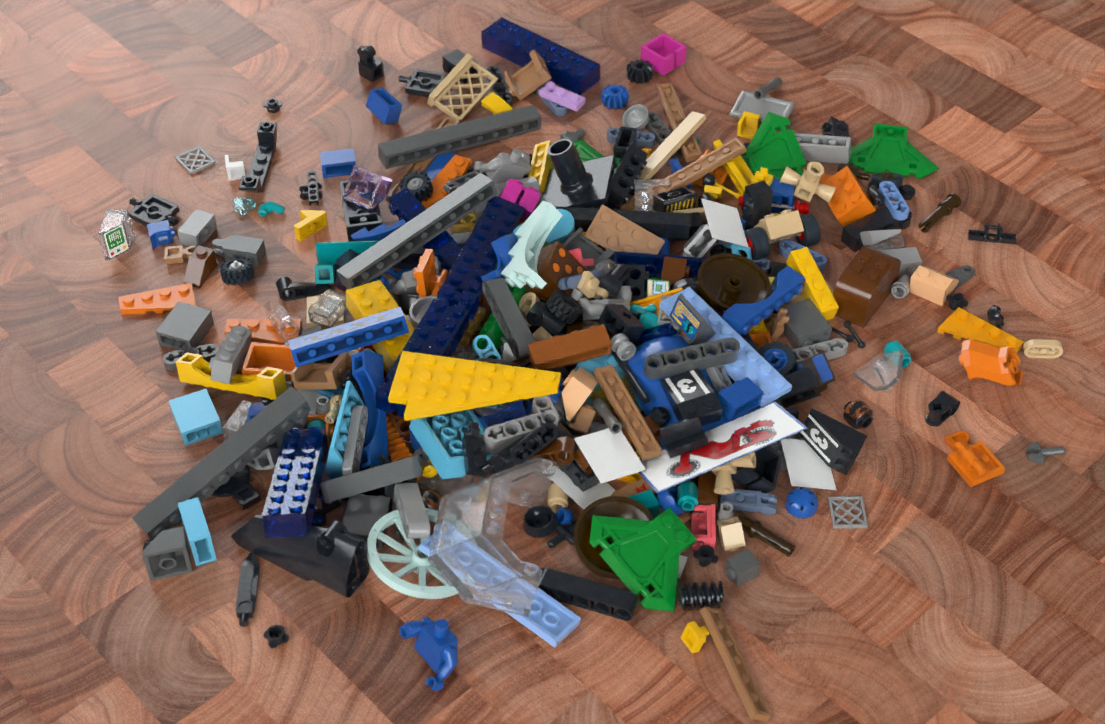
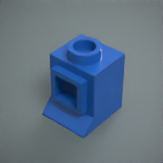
[147,220,176,250]

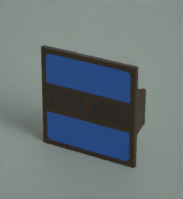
[796,351,836,392]

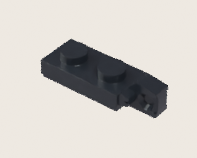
[462,422,487,477]

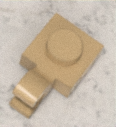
[577,271,609,300]

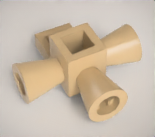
[780,161,836,203]
[710,451,756,495]

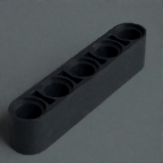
[534,568,639,621]

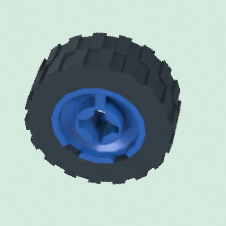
[759,342,797,375]

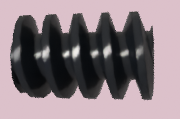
[677,581,724,611]

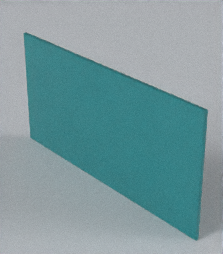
[315,241,379,269]

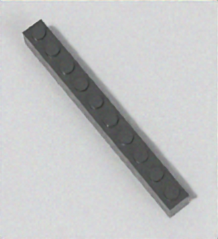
[378,105,542,169]
[336,173,498,289]
[132,386,311,539]

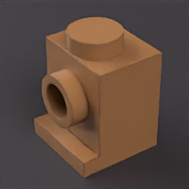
[568,404,599,435]

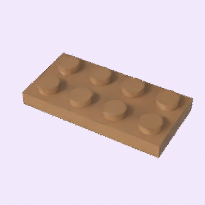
[584,205,665,271]

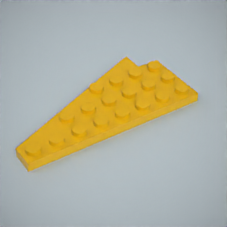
[388,351,561,421]

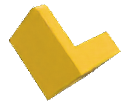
[737,111,760,139]

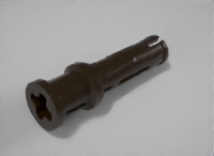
[918,193,961,233]
[738,512,796,557]

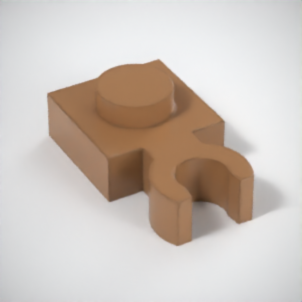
[164,245,196,264]
[766,308,790,342]

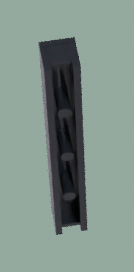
[554,206,691,239]

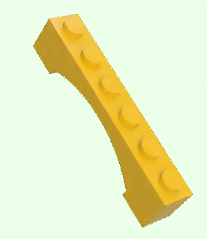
[176,352,287,400]

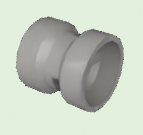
[611,333,636,361]

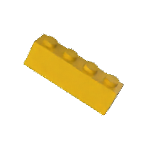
[786,247,839,320]

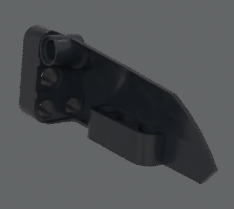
[231,515,370,598]

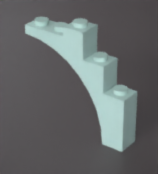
[501,201,563,289]

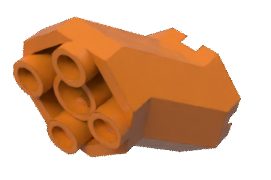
[959,339,1023,386]

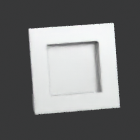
[225,155,245,181]

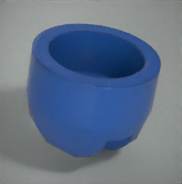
[556,508,574,525]

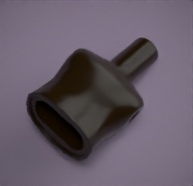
[837,163,870,181]

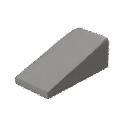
[860,229,902,245]

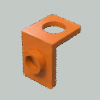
[307,414,335,446]

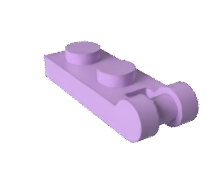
[539,81,586,112]

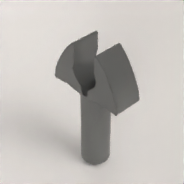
[1025,442,1065,464]

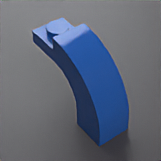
[481,233,518,281]

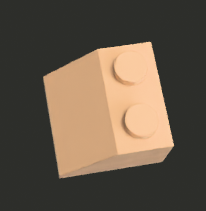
[909,265,959,306]
[561,366,598,422]

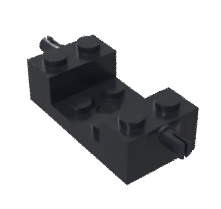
[339,177,382,242]

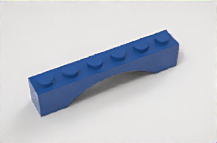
[722,266,806,336]
[351,350,389,471]

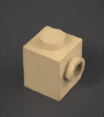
[716,516,746,552]

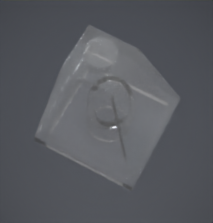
[852,350,904,392]

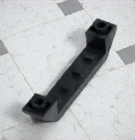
[239,121,277,193]

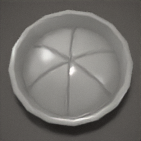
[622,104,649,131]

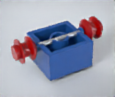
[738,179,810,215]

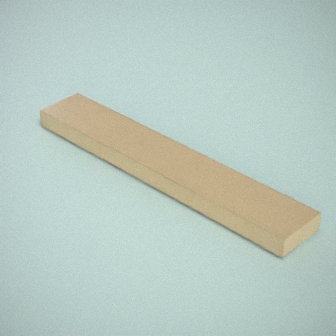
[634,111,706,185]

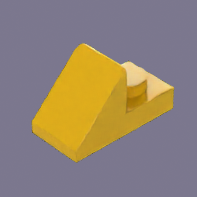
[294,210,328,242]

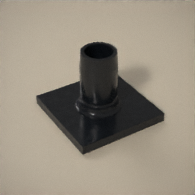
[542,139,616,208]

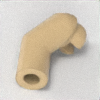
[325,394,343,424]

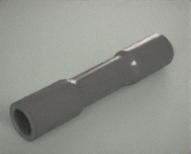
[754,77,782,99]
[593,397,622,434]

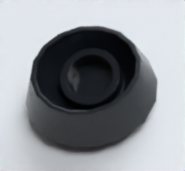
[523,505,558,538]

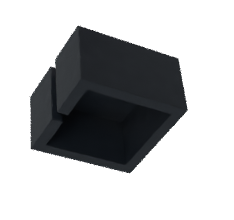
[731,446,783,493]

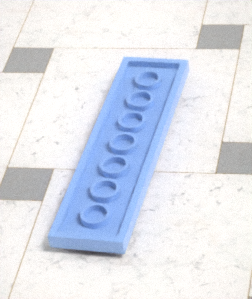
[659,287,792,407]
[419,523,582,647]

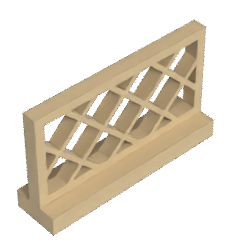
[427,53,498,121]

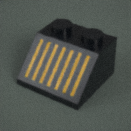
[652,186,697,212]

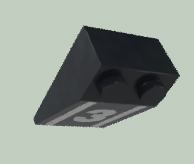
[660,368,723,426]
[799,408,867,476]

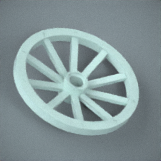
[366,508,479,599]

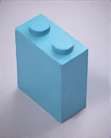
[168,389,223,446]
[177,497,217,566]

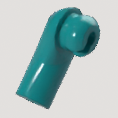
[258,201,285,217]
[630,303,658,314]

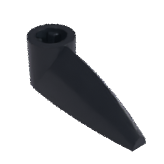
[276,277,331,301]

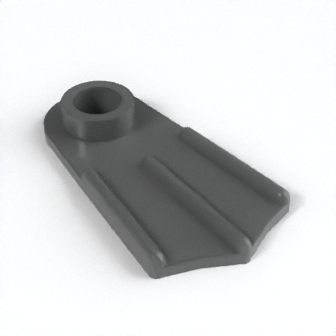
[945,265,975,292]

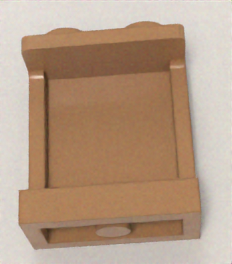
[504,49,551,101]
[291,352,352,390]

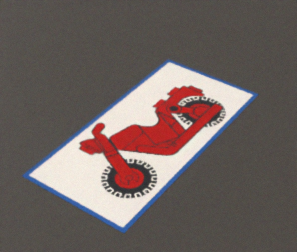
[638,401,808,493]

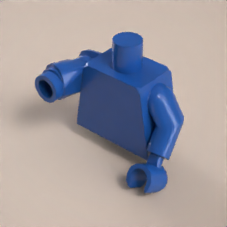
[399,617,458,691]

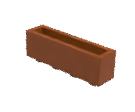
[528,324,612,371]

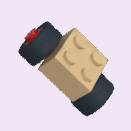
[744,209,820,260]

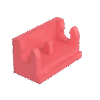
[691,504,716,550]

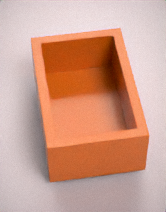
[821,166,876,227]
[242,342,296,388]

